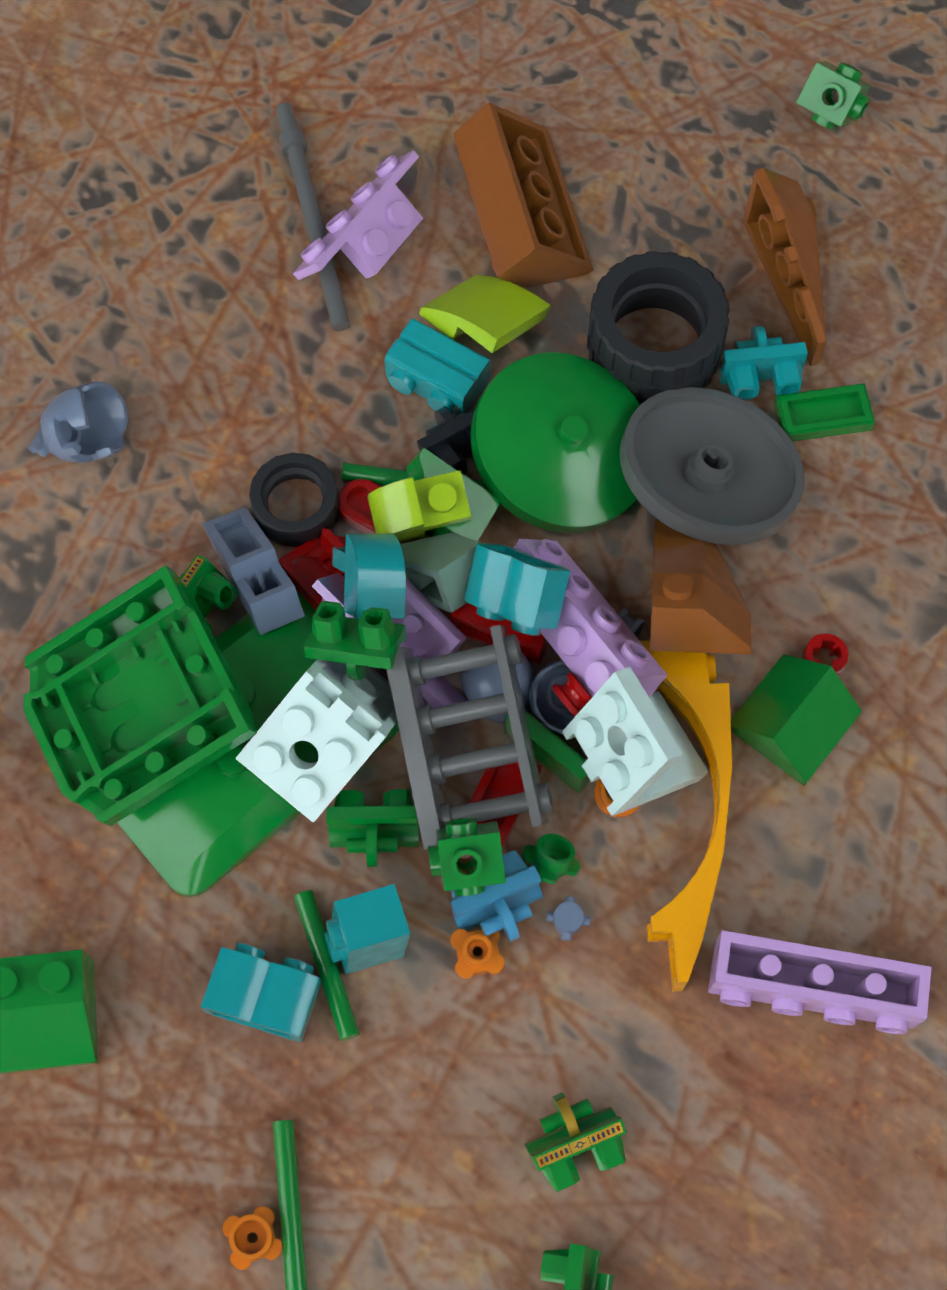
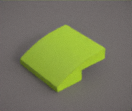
[419,275,551,353]

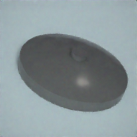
[619,387,804,545]

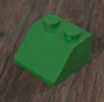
[0,949,98,1074]

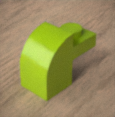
[367,470,472,543]

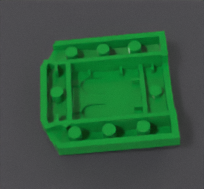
[23,565,257,826]

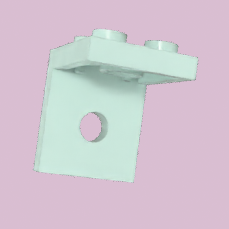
[235,660,397,822]
[562,667,709,816]

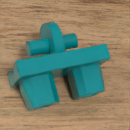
[718,326,808,400]

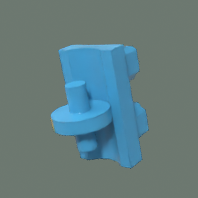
[450,851,543,942]

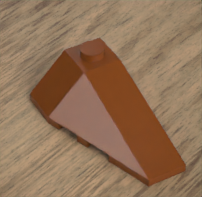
[743,167,827,366]
[650,517,751,655]

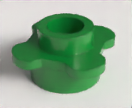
[522,834,581,884]

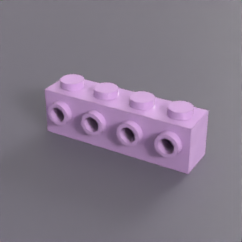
[514,539,667,698]
[708,930,932,1034]

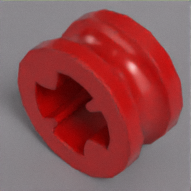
[802,633,849,676]
[552,671,592,717]

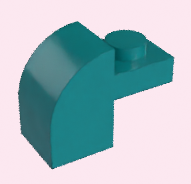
[332,534,406,619]

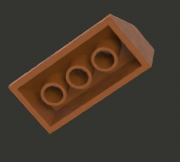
[453,102,593,288]

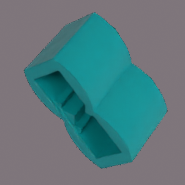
[464,543,571,635]
[200,943,322,1043]

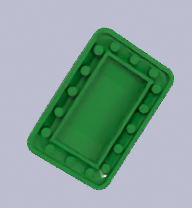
[117,592,399,897]

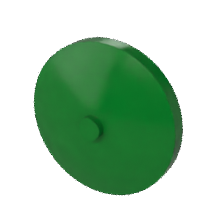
[471,352,640,533]

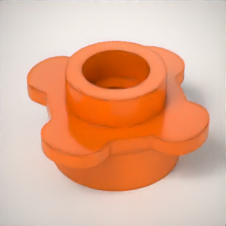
[450,928,505,979]
[222,1206,282,1270]

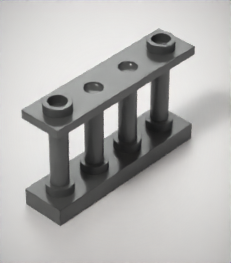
[387,625,554,850]

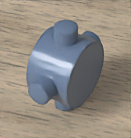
[546,896,591,941]

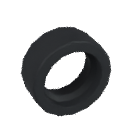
[249,452,340,547]

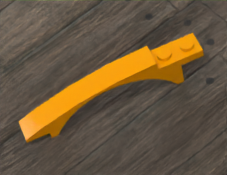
[640,640,732,992]

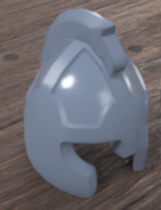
[28,382,129,463]

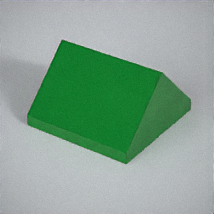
[731,654,862,786]

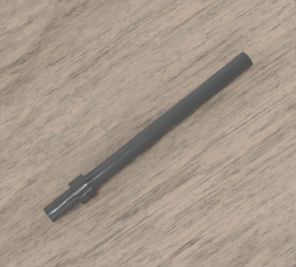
[275,103,350,331]

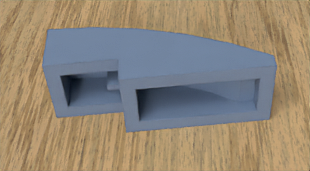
[203,506,305,635]

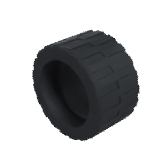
[587,251,730,404]

